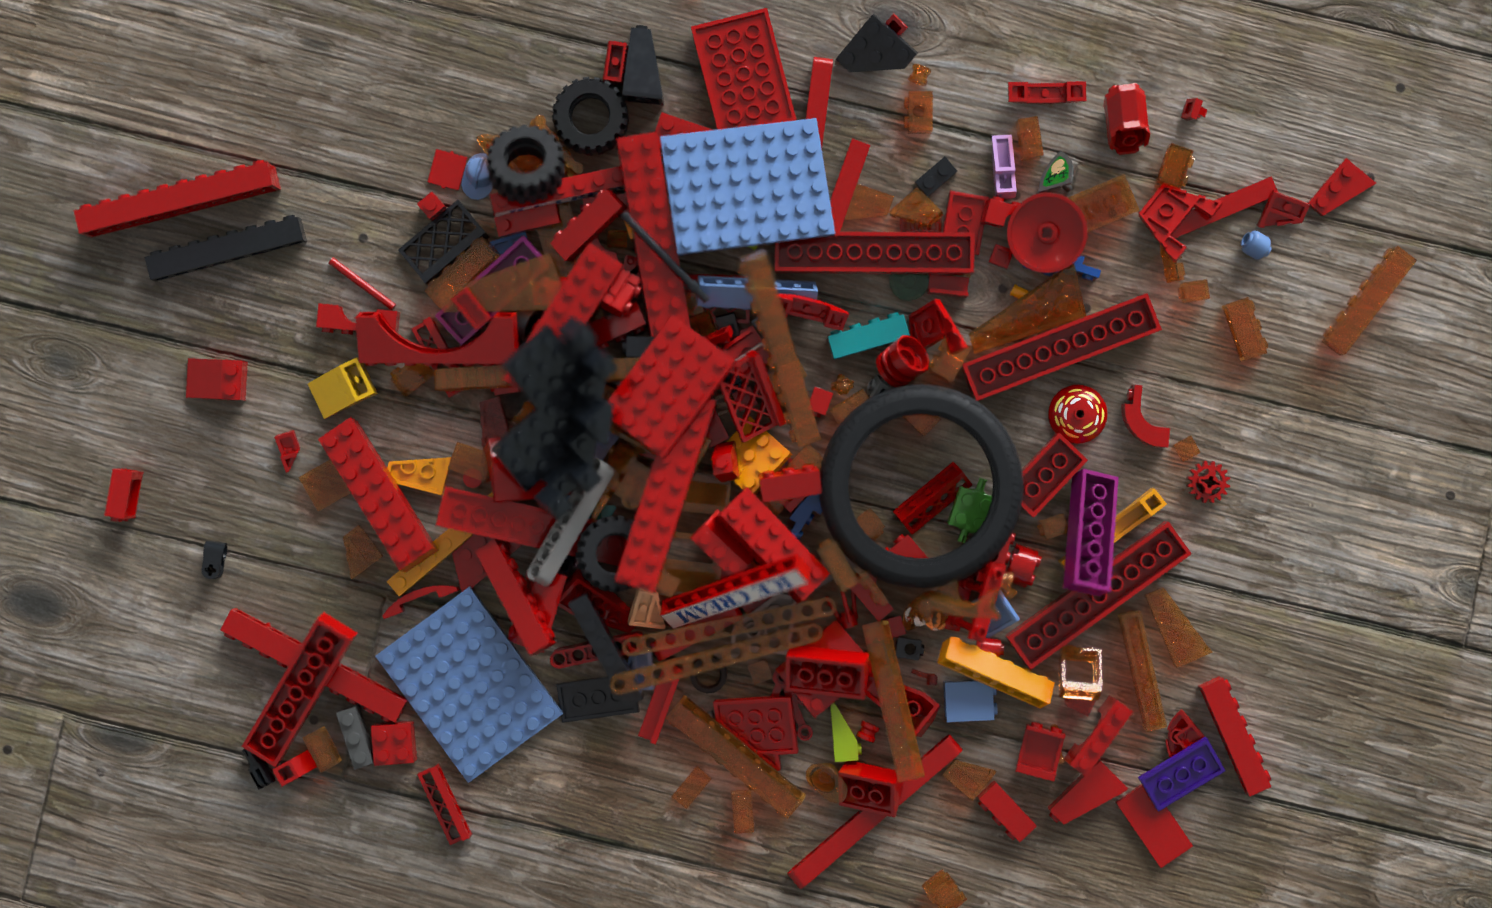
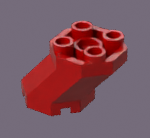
[1103,83,1151,155]

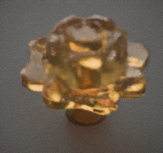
[831,374,854,395]

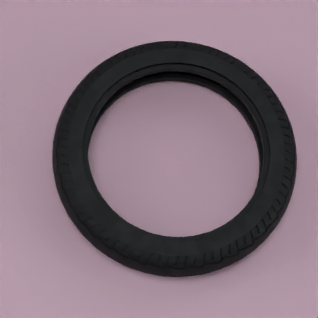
[819,385,1023,588]

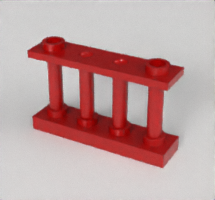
[940,561,1006,642]

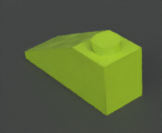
[830,702,862,762]

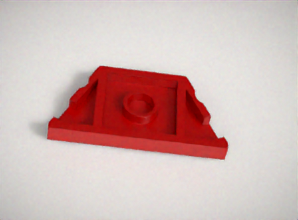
[452,534,522,592]

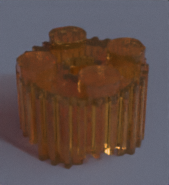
[921,869,967,908]

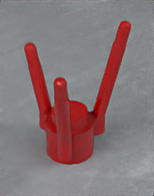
[825,590,859,629]

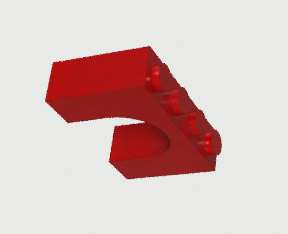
[847,534,928,622]
[1064,695,1133,777]

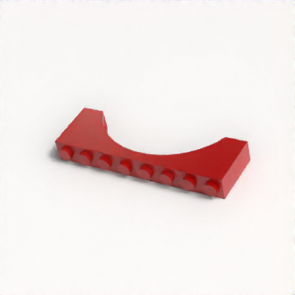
[355,312,519,367]

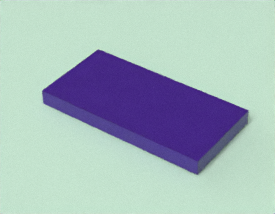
[1138,737,1226,812]

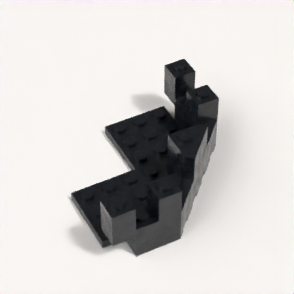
[490,317,619,520]

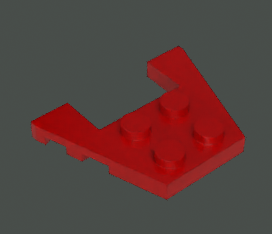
[1138,184,1223,263]
[909,299,968,377]

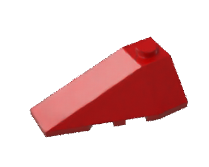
[558,569,636,633]
[865,672,941,737]

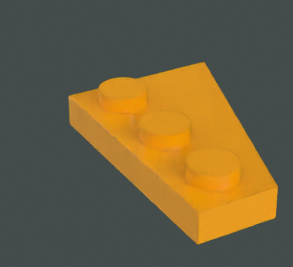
[387,457,452,495]

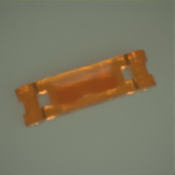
[529,115,583,177]

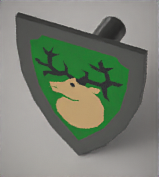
[1038,151,1074,193]

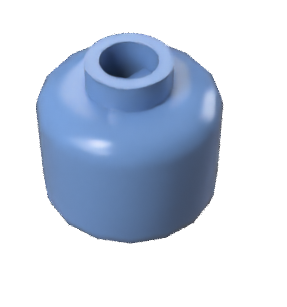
[1241,230,1271,260]

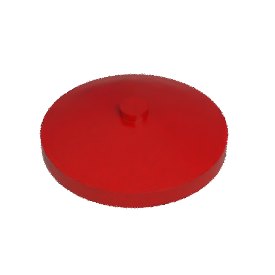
[1007,193,1088,273]

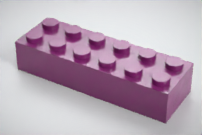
[435,236,551,345]
[1063,469,1119,596]

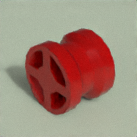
[856,720,880,743]

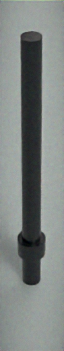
[620,211,710,304]

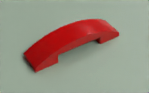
[1008,81,1087,104]
[768,294,849,331]
[382,584,460,619]

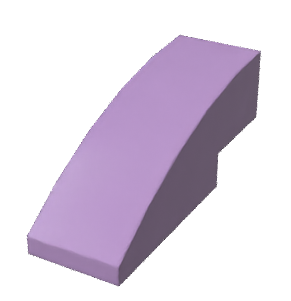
[992,135,1017,199]

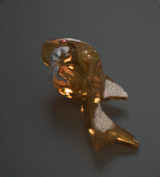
[903,580,1001,631]

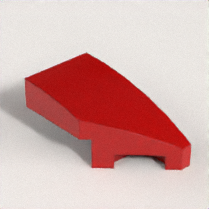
[274,430,300,473]

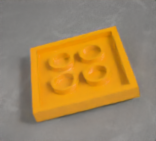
[711,417,793,495]

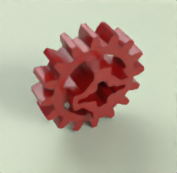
[1186,461,1230,503]

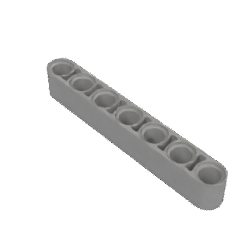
[527,458,614,586]

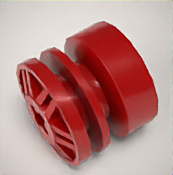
[876,335,930,388]

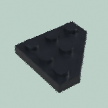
[836,13,918,72]

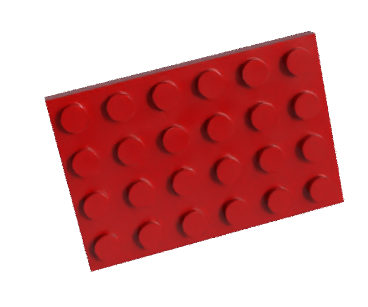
[691,8,797,130]
[608,315,737,459]

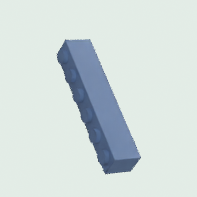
[696,276,818,311]

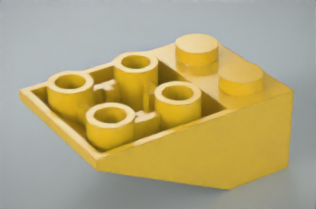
[308,357,378,419]

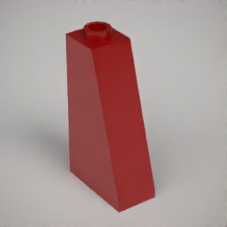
[1047,760,1128,825]

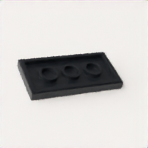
[556,673,640,723]

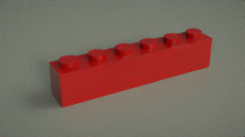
[475,539,556,655]
[1198,676,1271,797]

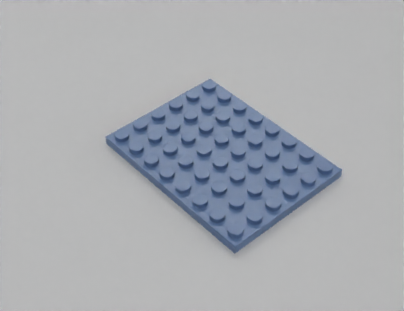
[659,118,835,255]
[376,586,563,783]

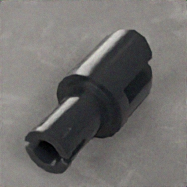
[242,749,276,790]

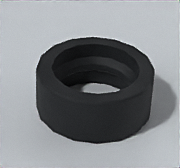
[516,303,541,344]
[690,655,727,694]

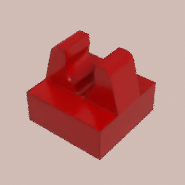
[1181,98,1207,121]

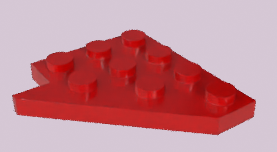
[713,695,799,771]

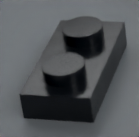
[915,156,957,197]

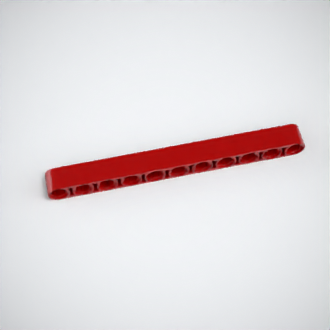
[787,734,963,889]

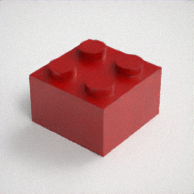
[371,721,417,766]

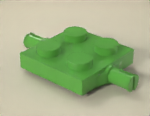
[947,478,992,543]

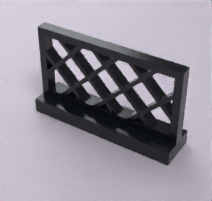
[398,200,489,287]

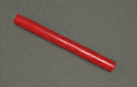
[328,258,396,311]

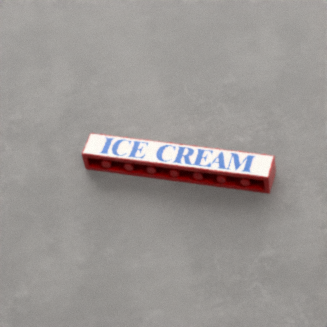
[490,166,624,218]
[660,554,810,629]

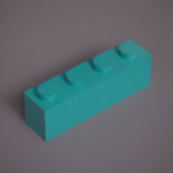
[827,312,910,360]

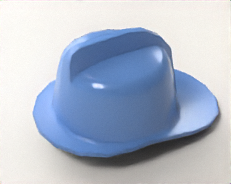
[461,153,493,200]

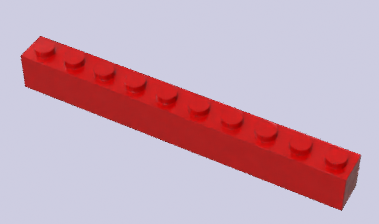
[220,608,408,723]

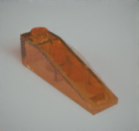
[590,442,641,522]

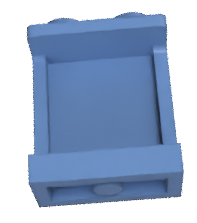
[943,680,997,722]

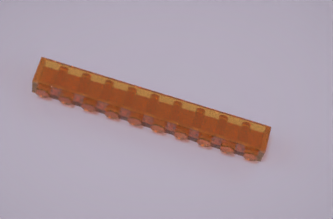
[738,250,821,447]

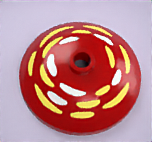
[1048,385,1107,444]

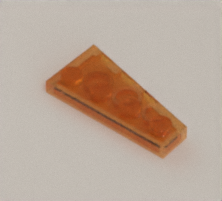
[1144,587,1213,668]

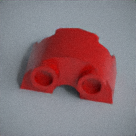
[1004,543,1042,588]

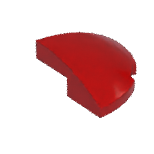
[1166,709,1205,757]

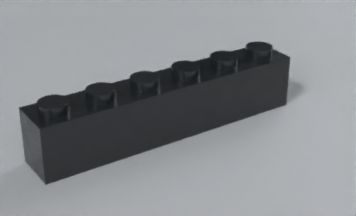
[568,591,644,708]

